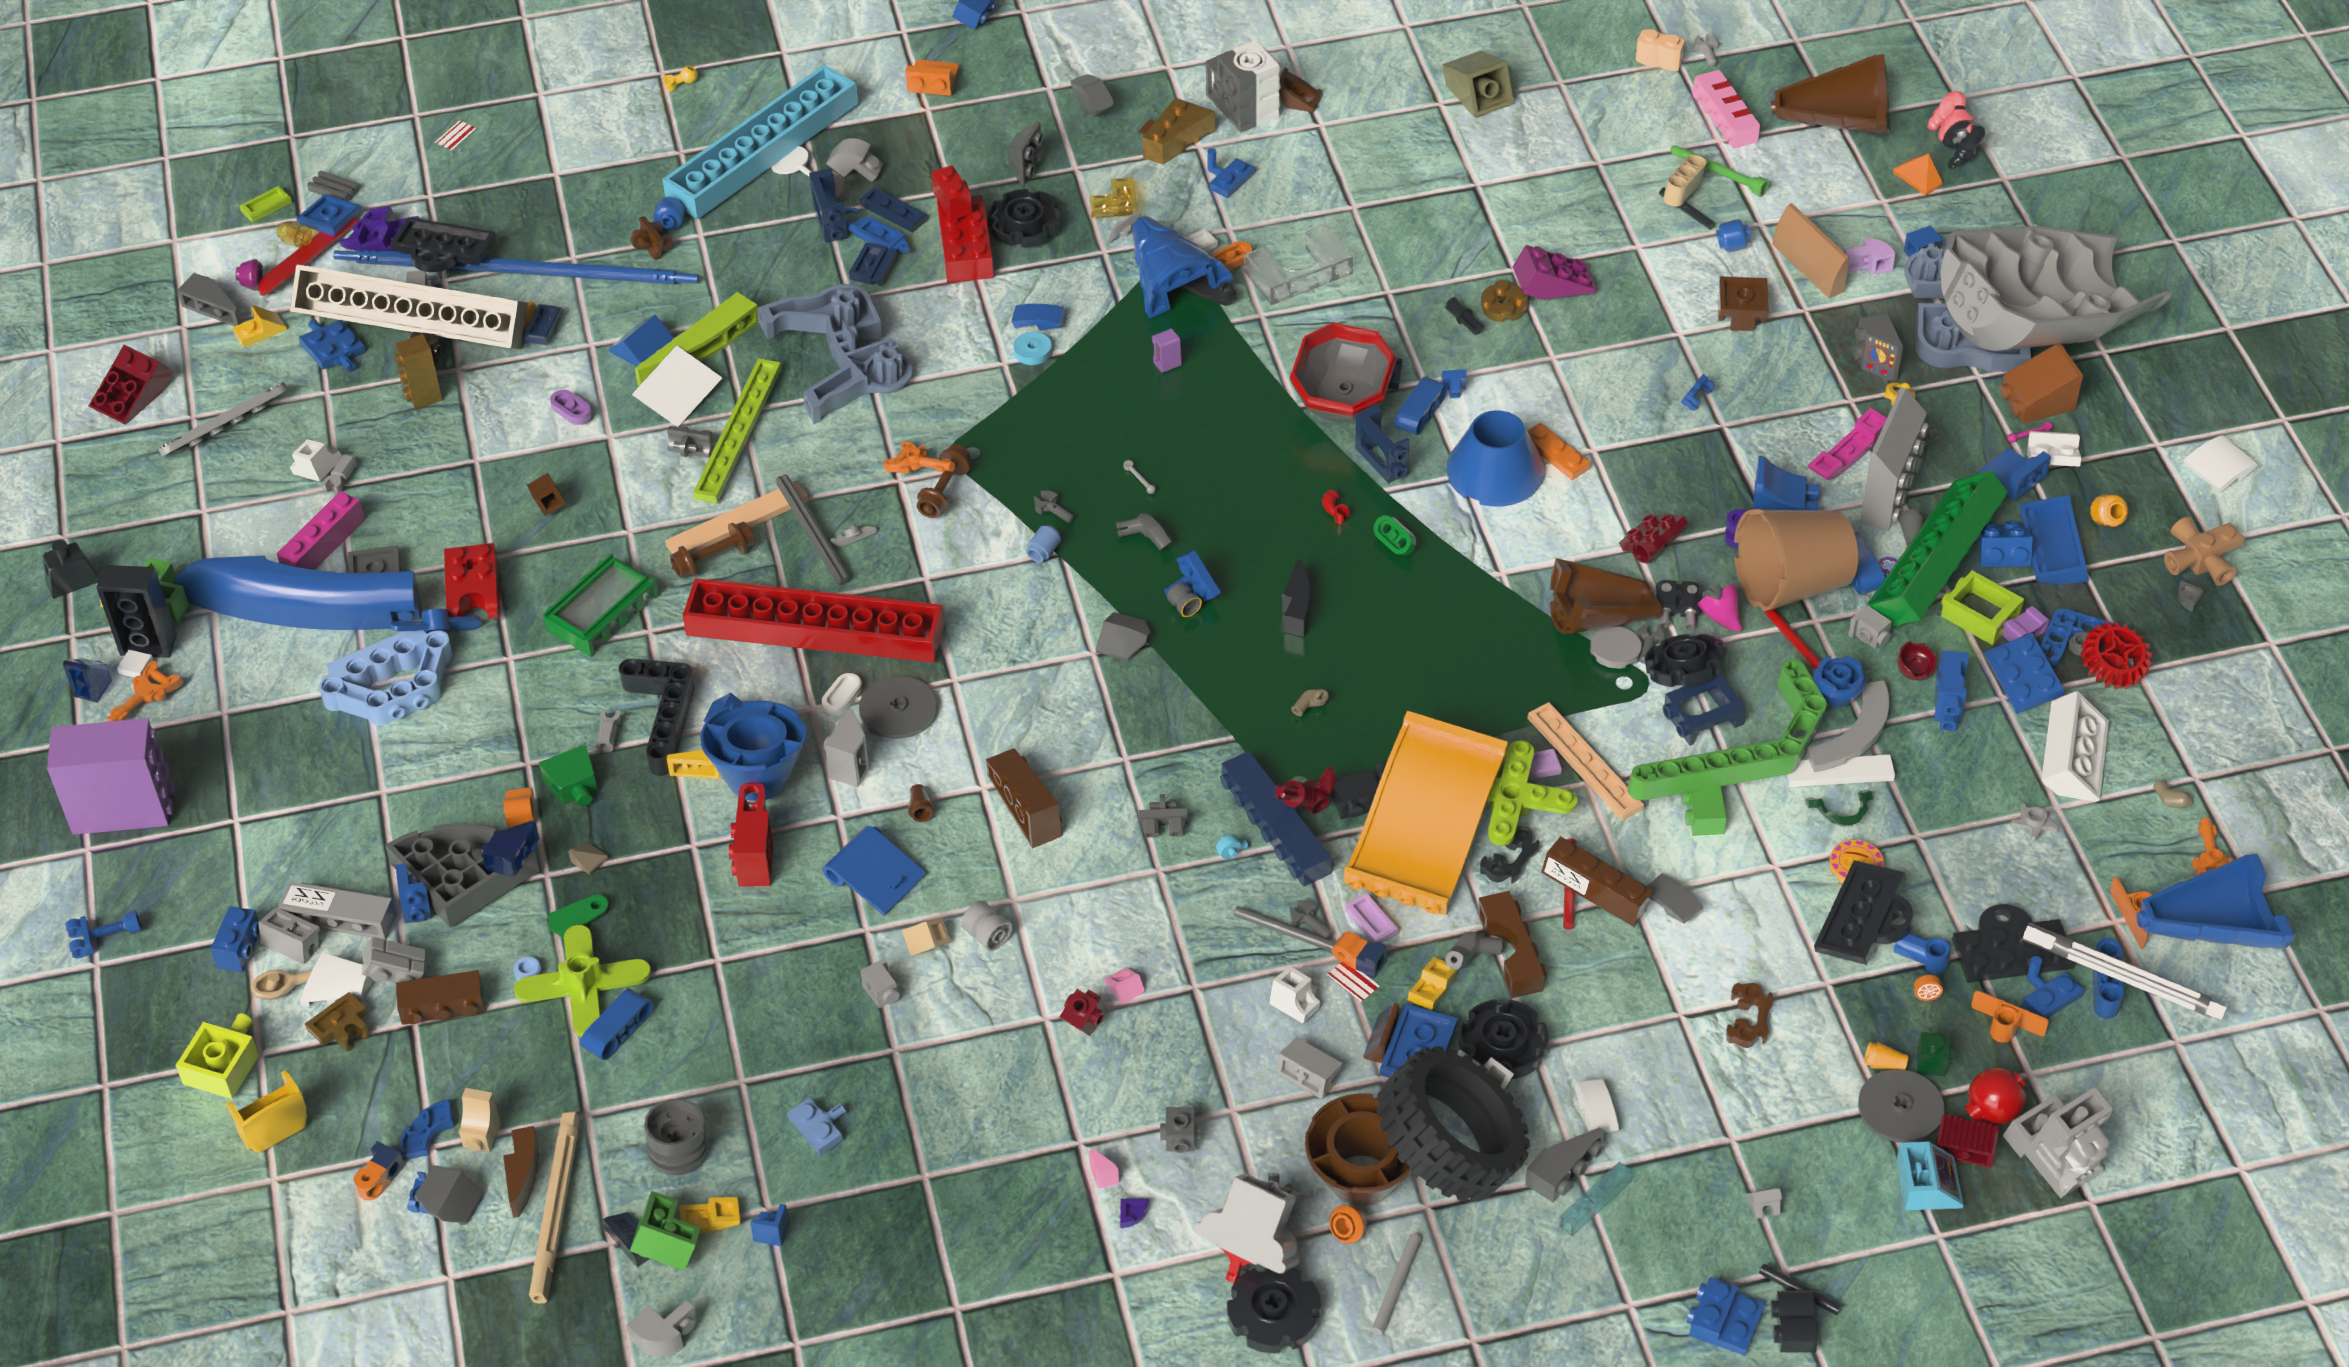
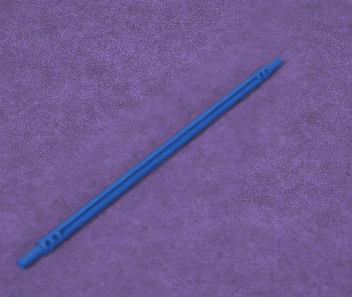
[333,249,699,284]

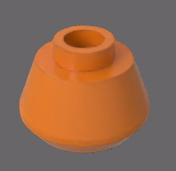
[1329,1205,1367,1244]

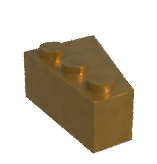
[1142,97,1215,165]
[394,334,443,410]

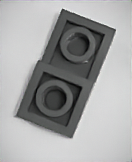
[1647,873,1704,924]

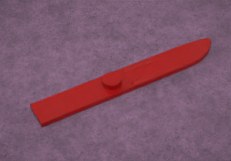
[259,218,360,296]

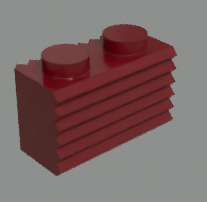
[1936,1114,1999,1168]

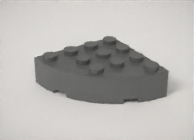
[385,823,539,928]

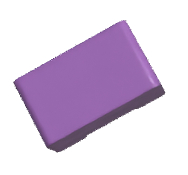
[1152,329,1181,373]
[2002,606,2050,642]

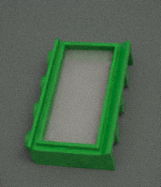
[543,553,659,657]

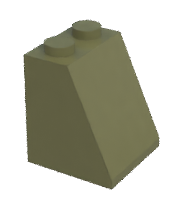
[1442,50,1514,117]

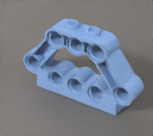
[319,630,453,725]

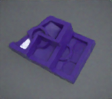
[339,206,420,252]

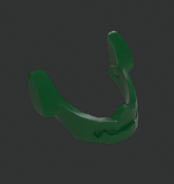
[1805,790,1873,827]

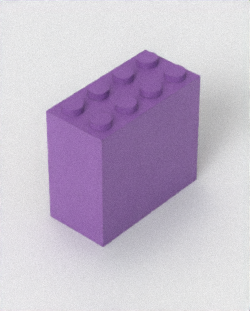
[47,718,175,835]

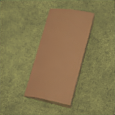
[1772,203,1850,299]

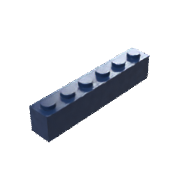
[1220,751,1331,887]

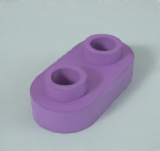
[550,390,592,425]

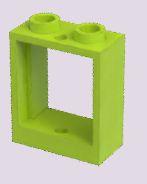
[1941,570,2024,645]

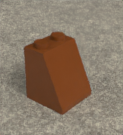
[2000,344,2083,424]

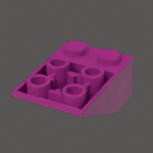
[1513,245,1597,300]

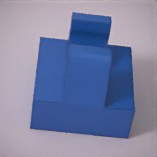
[1440,369,1467,399]

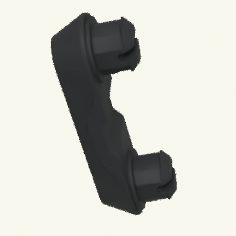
[1181,276,1237,306]

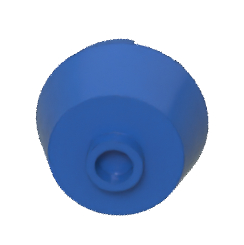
[1814,655,1866,707]

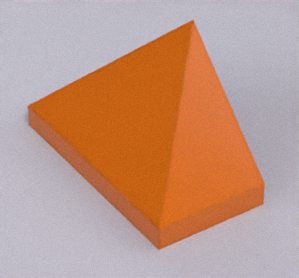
[1893,154,1942,196]

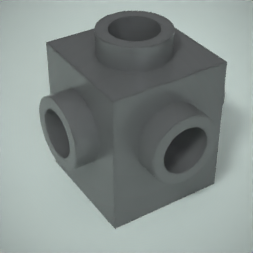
[1160,1107,1200,1153]

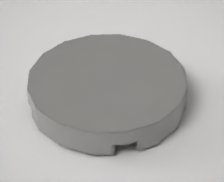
[1590,626,1641,669]

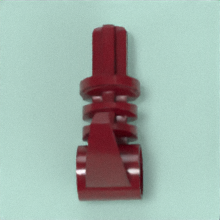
[1275,766,1335,814]

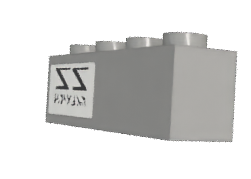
[278,882,396,940]

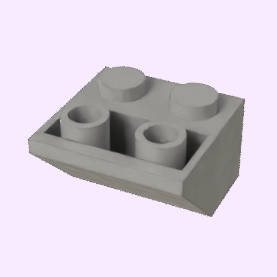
[824,708,869,788]

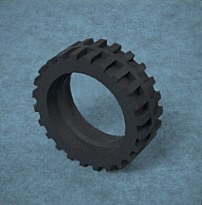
[1377,1046,1530,1202]

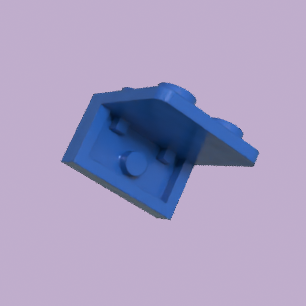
[1979,521,2033,567]

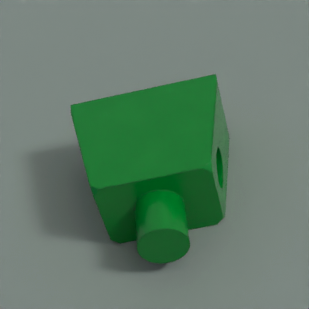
[539,744,597,807]

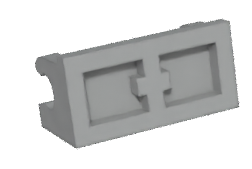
[259,907,320,964]
[1276,1037,1343,1099]

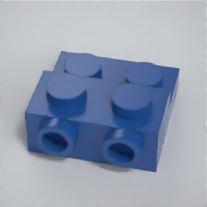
[1687,1277,1765,1356]

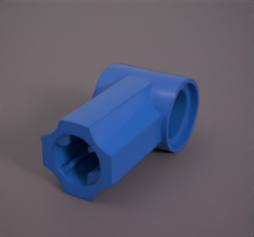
[1894,933,1950,974]

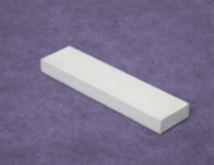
[1786,755,1895,787]

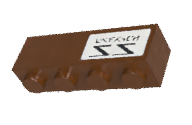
[1541,836,1653,927]

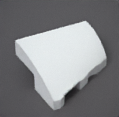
[300,953,374,1007]

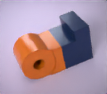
[1331,931,1387,979]
[354,1141,405,1200]

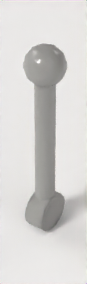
[1124,460,1156,494]

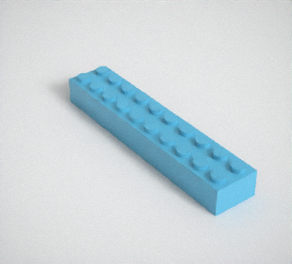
[662,64,858,220]

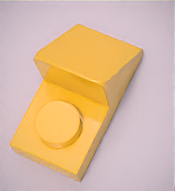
[233,305,287,348]

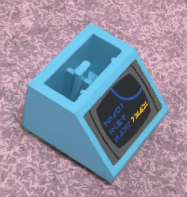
[1896,1142,1963,1210]

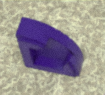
[1120,1199,1150,1228]

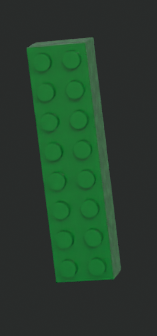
[1866,470,2008,628]

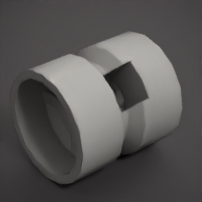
[961,901,1012,951]

